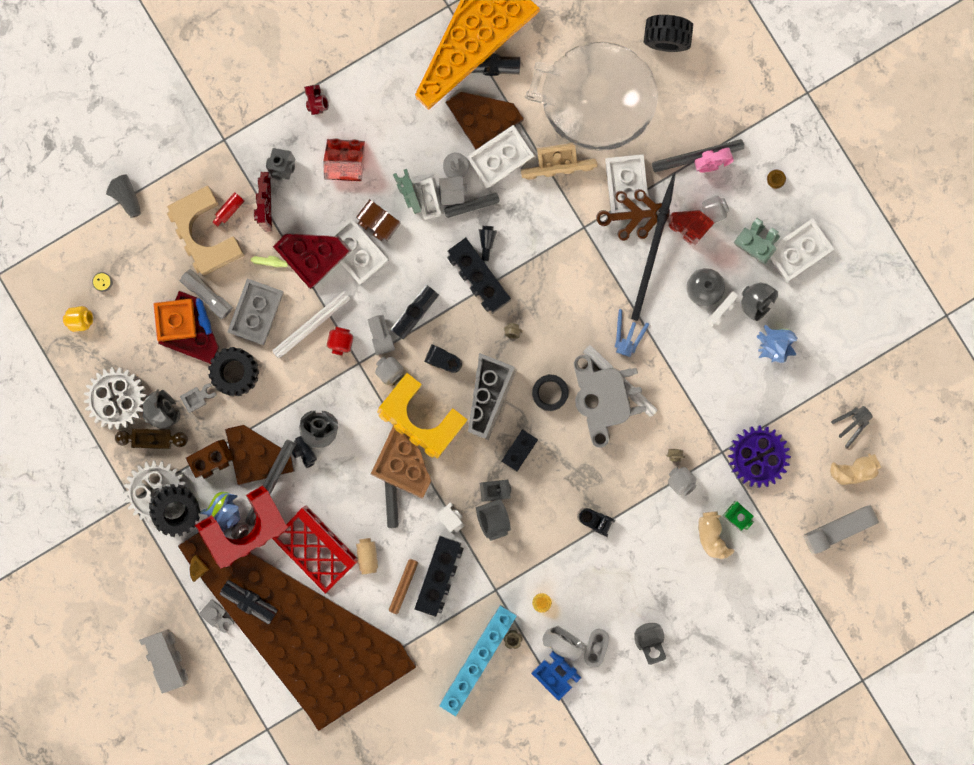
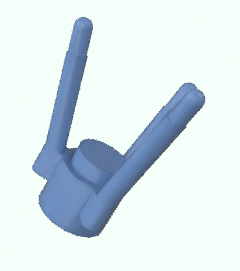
[614,309,649,357]

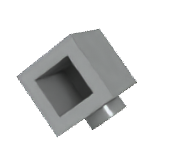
[439,176,468,205]

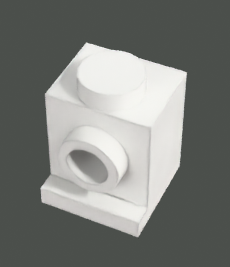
[436,502,465,533]

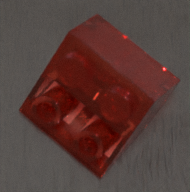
[323,138,365,181]
[667,210,715,245]

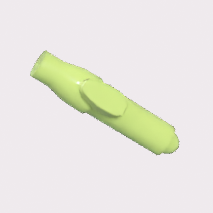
[250,256,288,267]

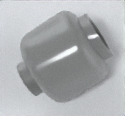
[700,196,729,224]
[375,357,404,385]
[668,467,696,496]

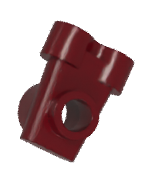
[304,85,329,115]

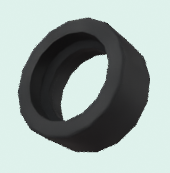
[532,374,569,411]

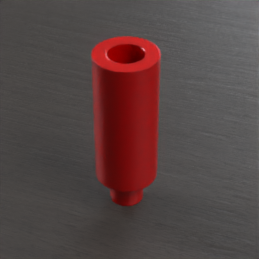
[212,192,245,227]

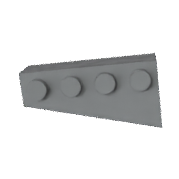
[468,353,517,441]

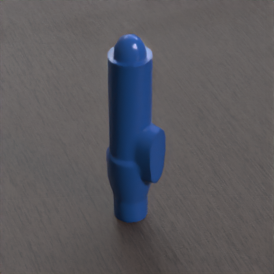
[195,298,212,335]

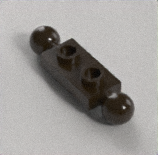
[115,429,188,449]

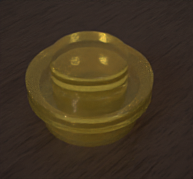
[532,593,552,613]

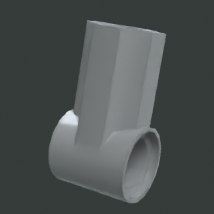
[368,315,395,355]

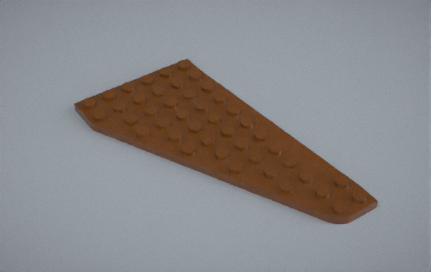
[178,532,416,731]

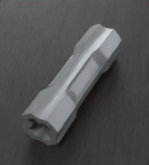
[179,269,233,319]

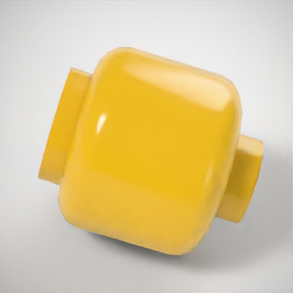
[63,306,93,332]

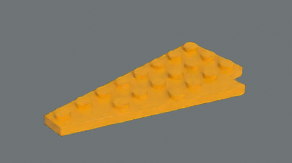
[415,0,540,110]

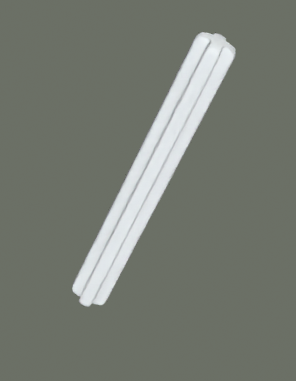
[273,291,351,358]
[583,345,657,417]

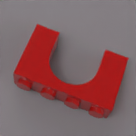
[195,485,288,569]

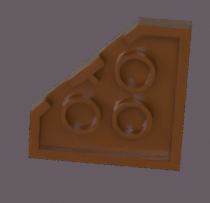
[445,92,524,150]
[225,425,295,485]

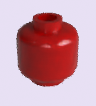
[327,327,354,356]

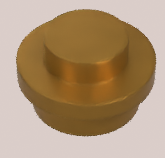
[767,169,786,189]

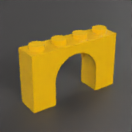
[377,373,468,459]

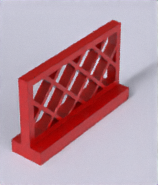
[272,505,358,594]

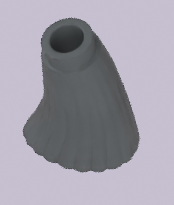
[106,174,141,218]

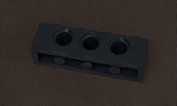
[447,237,511,314]
[414,535,464,617]

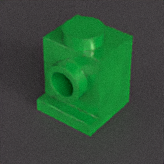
[722,501,754,531]

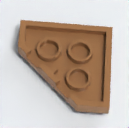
[370,425,431,499]

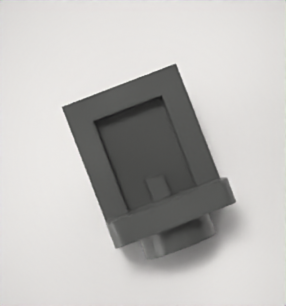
[479,479,511,502]

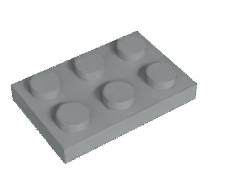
[228,278,284,345]

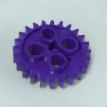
[727,425,791,488]

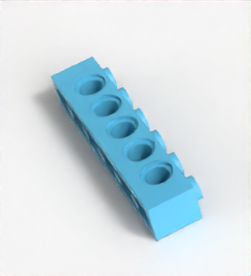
[439,605,517,717]

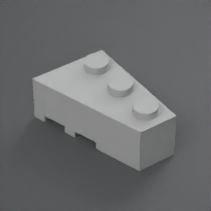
[139,629,188,694]

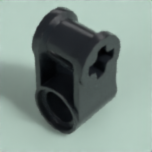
[424,344,462,373]
[577,508,616,537]

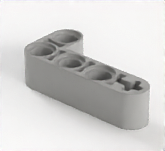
[803,505,879,554]

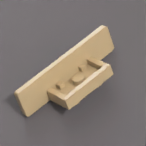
[520,143,598,180]

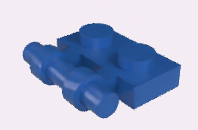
[531,651,582,701]

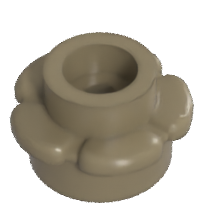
[504,323,522,339]
[666,449,685,462]
[503,630,523,649]

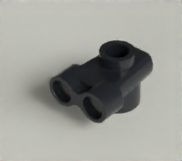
[292,436,317,468]

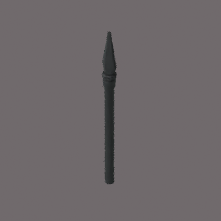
[631,172,676,321]

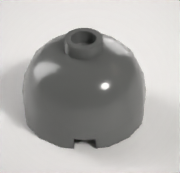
[686,268,725,307]
[741,282,778,321]
[143,389,180,428]
[299,410,338,448]

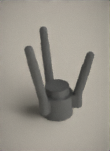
[831,406,873,448]

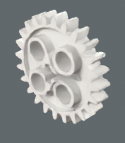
[84,367,147,430]
[123,460,186,523]

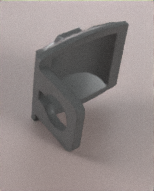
[476,499,511,541]
[634,623,666,665]

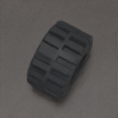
[643,15,694,52]
[208,347,259,396]
[149,484,201,537]

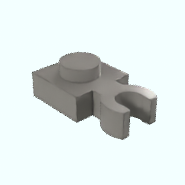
[180,383,217,413]
[199,599,234,633]

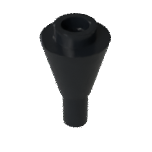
[478,225,497,261]

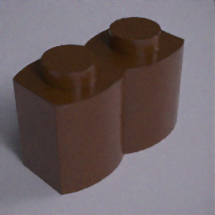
[356,199,401,242]

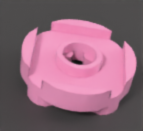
[695,148,734,173]

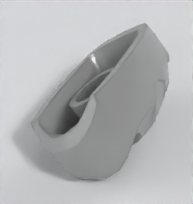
[542,626,585,660]

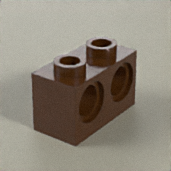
[186,439,235,479]

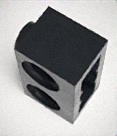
[501,429,538,472]

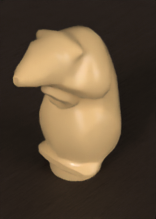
[830,453,881,485]
[698,511,734,559]

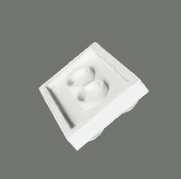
[466,125,535,189]
[605,154,650,213]
[329,217,389,285]
[770,218,834,283]

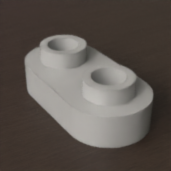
[584,629,609,667]

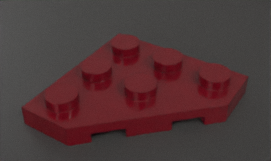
[254,172,272,232]
[273,233,352,289]
[158,291,219,364]

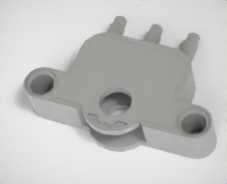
[574,355,647,448]

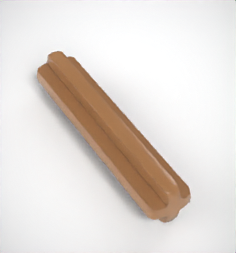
[389,559,418,614]

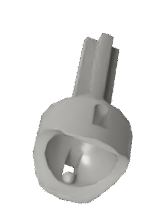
[443,152,469,178]

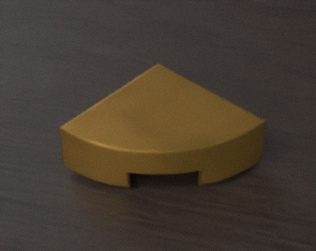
[189,555,209,582]

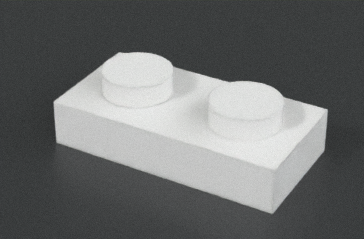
[415,178,444,220]
[705,291,738,326]

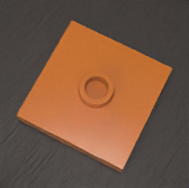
[153,299,197,342]

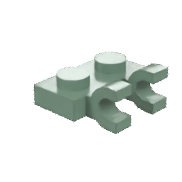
[393,169,421,214]
[734,218,780,264]

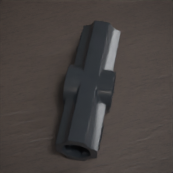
[471,54,520,76]
[391,285,439,340]
[220,580,278,624]

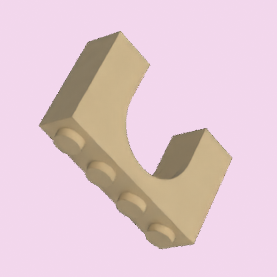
[167,186,245,276]

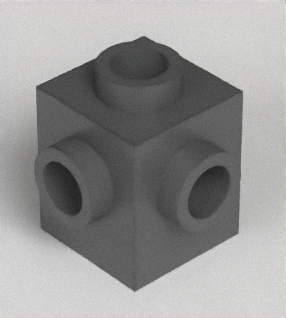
[266,148,296,180]

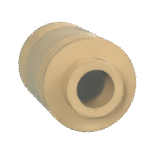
[356,538,378,574]

